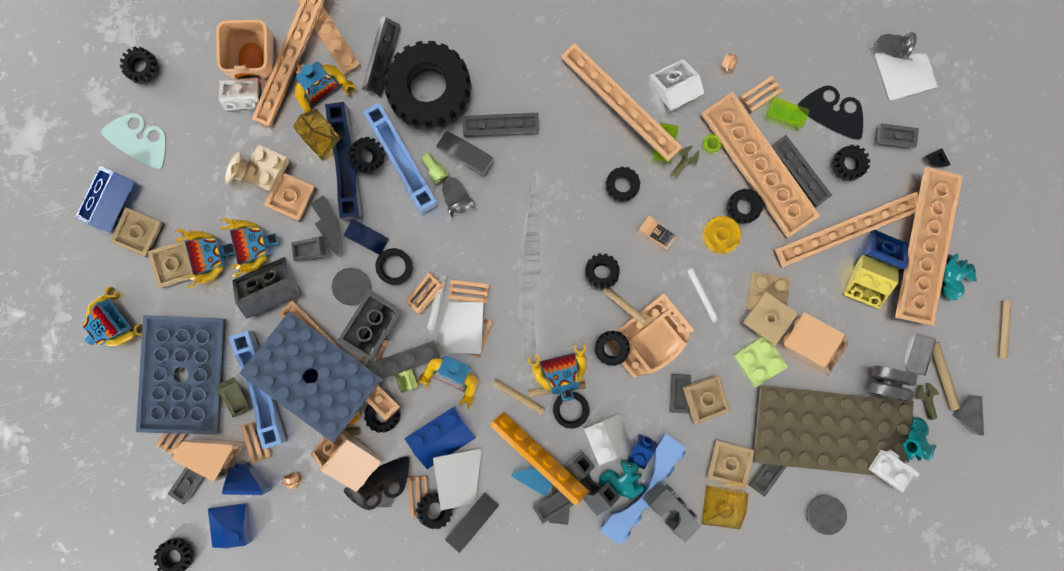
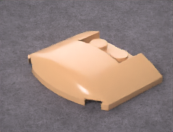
[606,293,694,377]

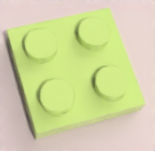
[733,337,788,388]

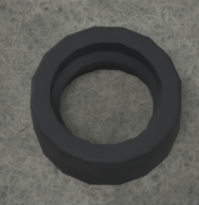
[375,248,413,285]
[553,392,590,429]

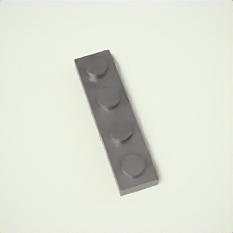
[361,17,400,96]
[462,112,539,136]
[771,135,832,207]
[364,341,441,379]

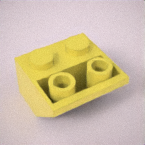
[844,255,899,309]

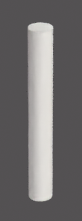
[687,268,719,322]
[426,274,447,331]

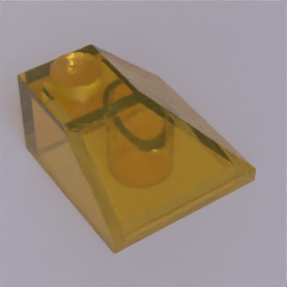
[292,108,340,161]
[701,485,749,529]

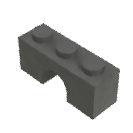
[564,452,620,516]
[642,482,701,543]

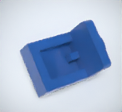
[627,434,656,469]

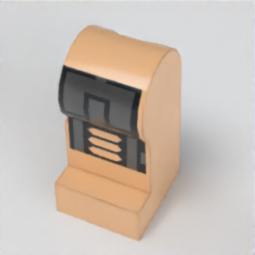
[637,215,676,250]

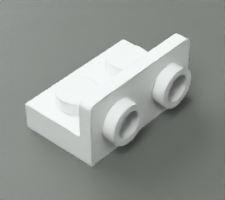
[218,78,260,111]
[868,450,920,492]

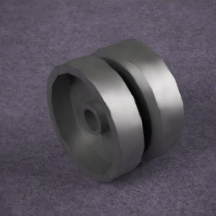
[868,366,918,402]

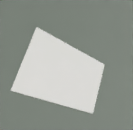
[874,53,938,101]
[436,302,484,354]
[433,448,482,510]

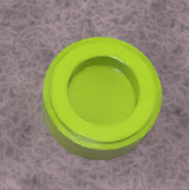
[702,134,722,154]

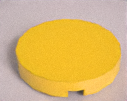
[703,216,741,254]

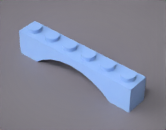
[363,102,438,214]
[229,331,287,449]
[599,433,686,545]

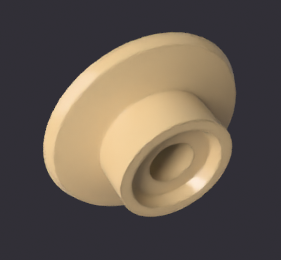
[225,152,247,184]

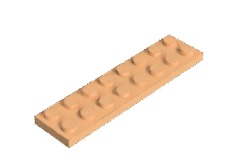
[701,92,820,238]
[895,167,963,326]

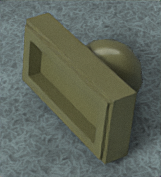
[216,377,251,418]

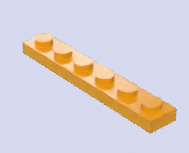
[490,412,590,506]

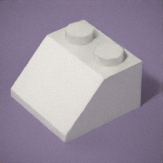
[650,59,705,110]
[583,413,633,466]

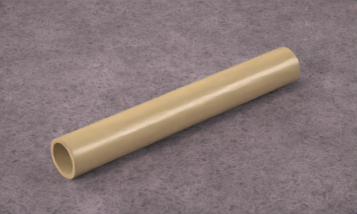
[933,341,961,410]

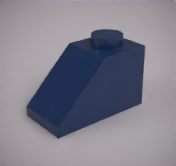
[343,219,389,255]

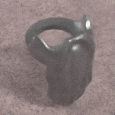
[876,32,917,60]
[442,177,475,217]

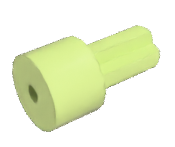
[422,153,449,185]

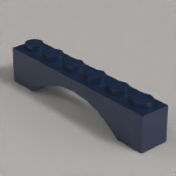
[325,102,363,221]

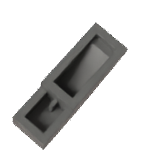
[436,130,494,176]
[311,195,343,257]
[445,492,499,553]

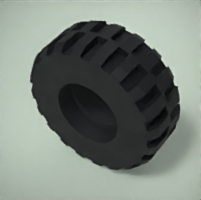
[384,41,471,130]

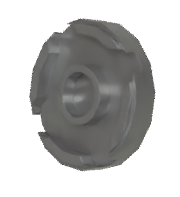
[331,267,371,306]
[807,495,847,535]

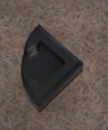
[923,148,951,168]

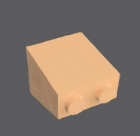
[783,312,849,376]
[311,430,381,492]
[172,439,244,482]

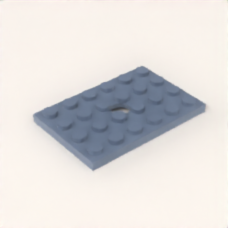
[239,312,382,444]
[136,315,224,435]

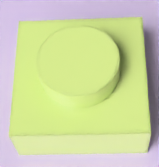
[395,369,418,393]

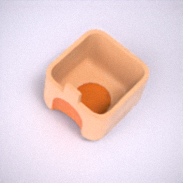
[216,19,274,79]

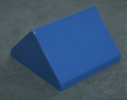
[861,230,908,270]

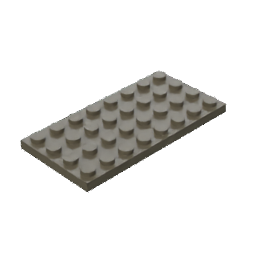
[753,385,914,476]

